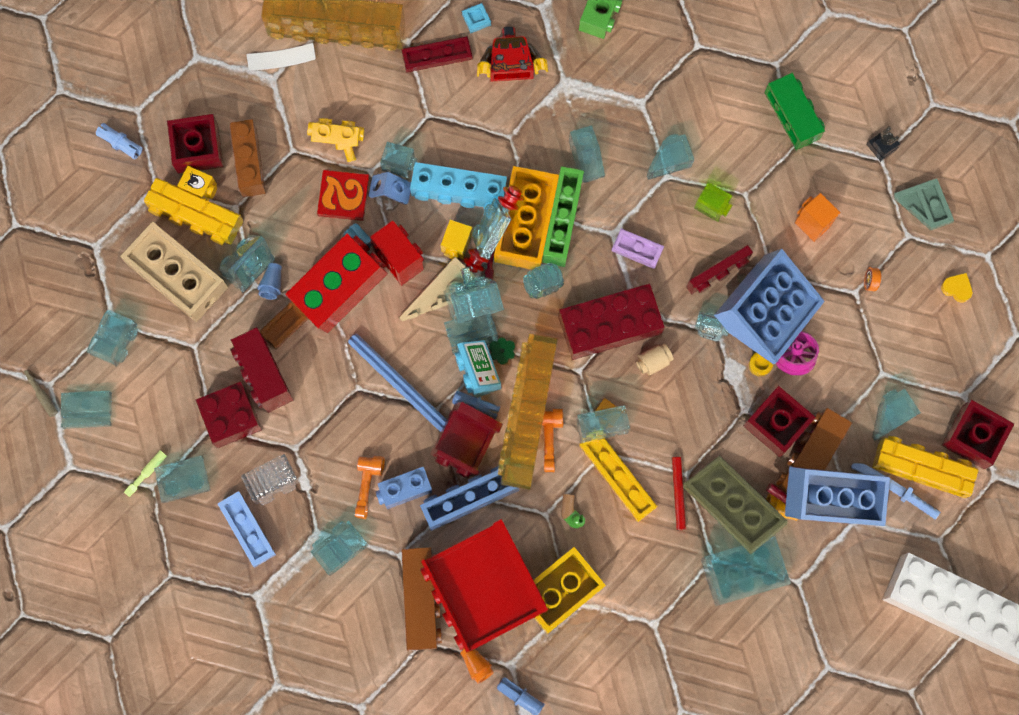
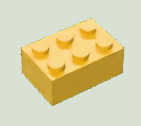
[534,547,606,634]

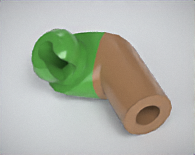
[561,494,585,529]

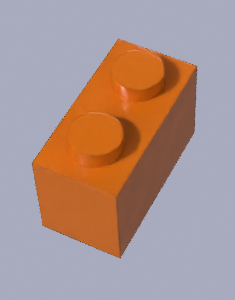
[795,193,841,242]

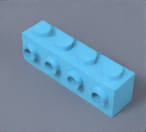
[410,162,507,212]

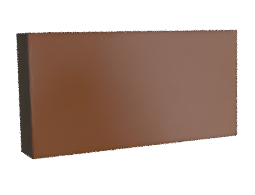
[260,301,308,349]

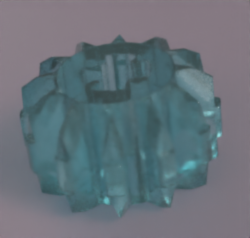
[523,263,564,299]

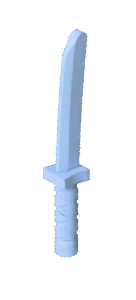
[851,463,941,520]

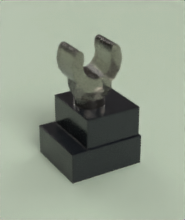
[866,126,900,162]

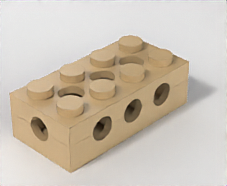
[120,222,228,323]

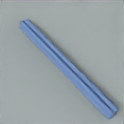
[348,334,447,432]

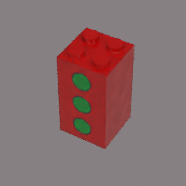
[285,233,388,333]

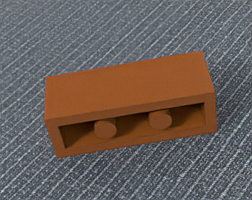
[230,119,266,197]

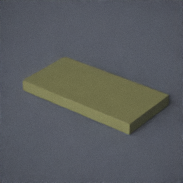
[684,455,788,554]

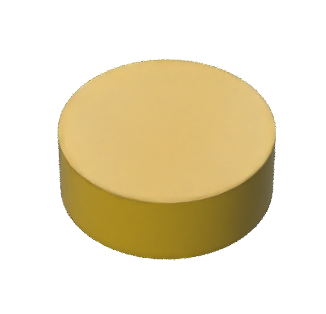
[748,353,773,377]

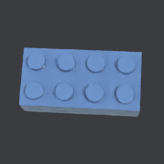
[785,467,890,526]

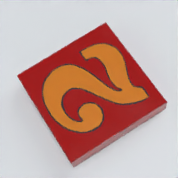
[317,170,370,221]

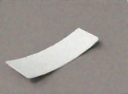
[247,43,316,70]

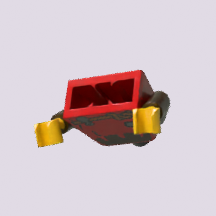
[477,26,548,82]

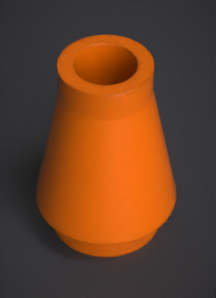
[460,649,494,684]

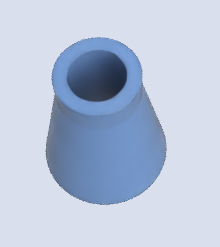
[257,263,282,300]

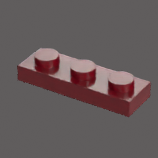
[686,245,753,295]

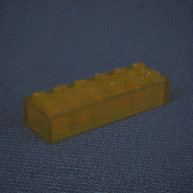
[261,0,406,51]
[498,334,558,490]

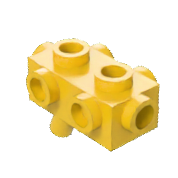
[307,118,365,162]

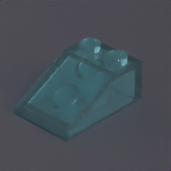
[219,235,275,293]

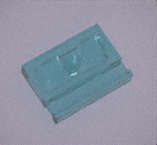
[61,391,112,429]
[154,456,211,503]

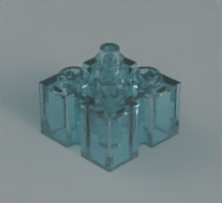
[443,267,504,324]

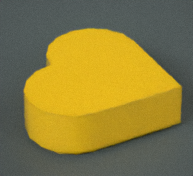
[941,273,973,303]

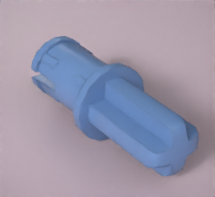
[452,391,500,420]
[497,677,545,715]

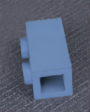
[375,467,433,509]

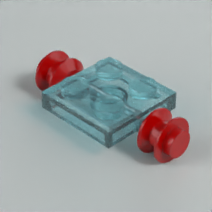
[463,185,524,273]

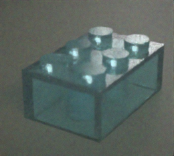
[701,536,791,607]

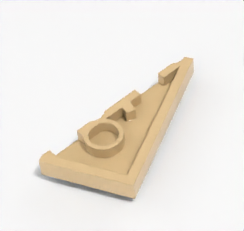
[398,257,488,321]

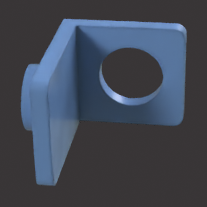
[368,172,411,205]

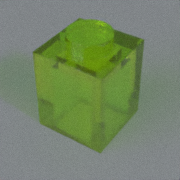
[694,182,733,222]

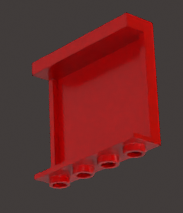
[420,519,549,653]

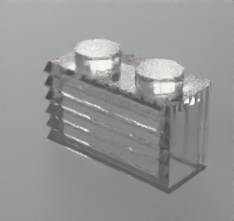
[241,454,300,506]

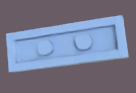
[218,491,276,567]

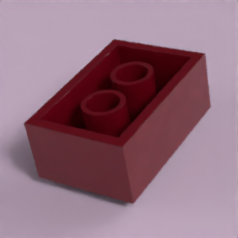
[230,327,294,413]

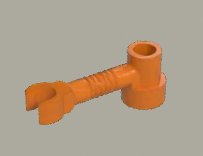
[539,408,564,472]
[355,456,385,519]

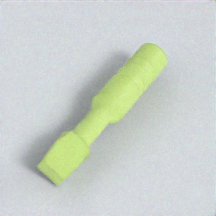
[124,450,167,497]

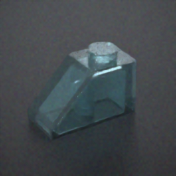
[569,125,605,183]
[647,134,694,180]
[872,388,921,441]

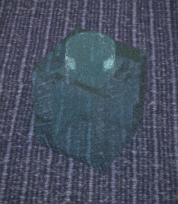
[380,142,417,178]

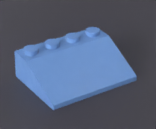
[714,249,825,364]

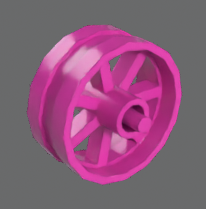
[776,331,819,375]

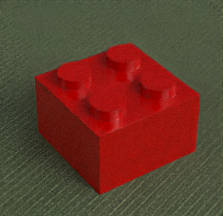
[370,220,424,286]

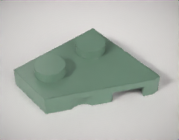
[893,178,954,230]

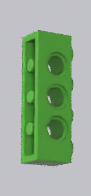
[579,0,623,39]
[542,166,584,267]

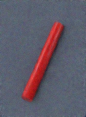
[672,457,686,530]

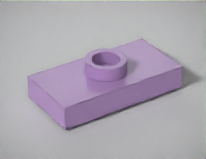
[611,228,664,269]

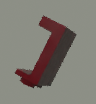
[430,402,503,479]

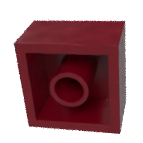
[167,114,224,174]
[196,381,262,449]
[743,385,816,458]
[941,399,1015,469]

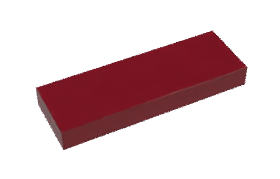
[401,36,473,73]

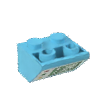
[455,340,501,398]

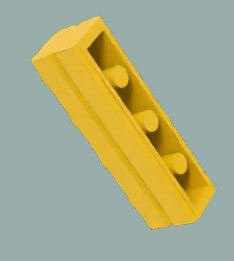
[144,178,243,245]
[872,436,978,498]

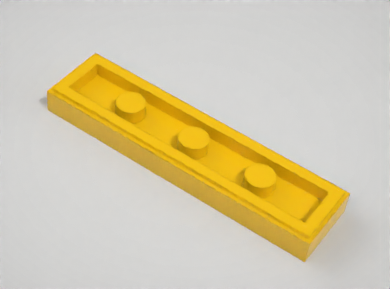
[579,430,658,522]

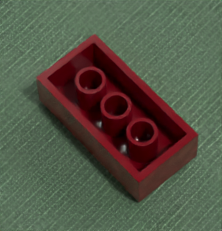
[558,283,665,360]

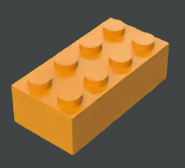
[494,166,559,271]

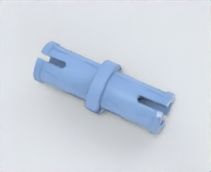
[96,123,143,160]

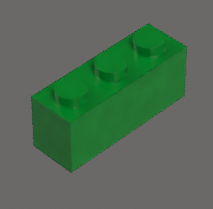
[764,72,825,150]

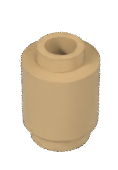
[636,344,673,376]

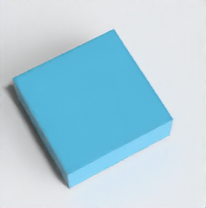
[462,3,491,33]

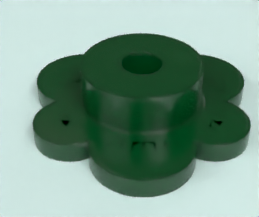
[489,337,515,365]

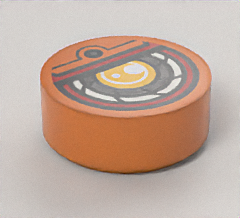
[864,267,881,292]

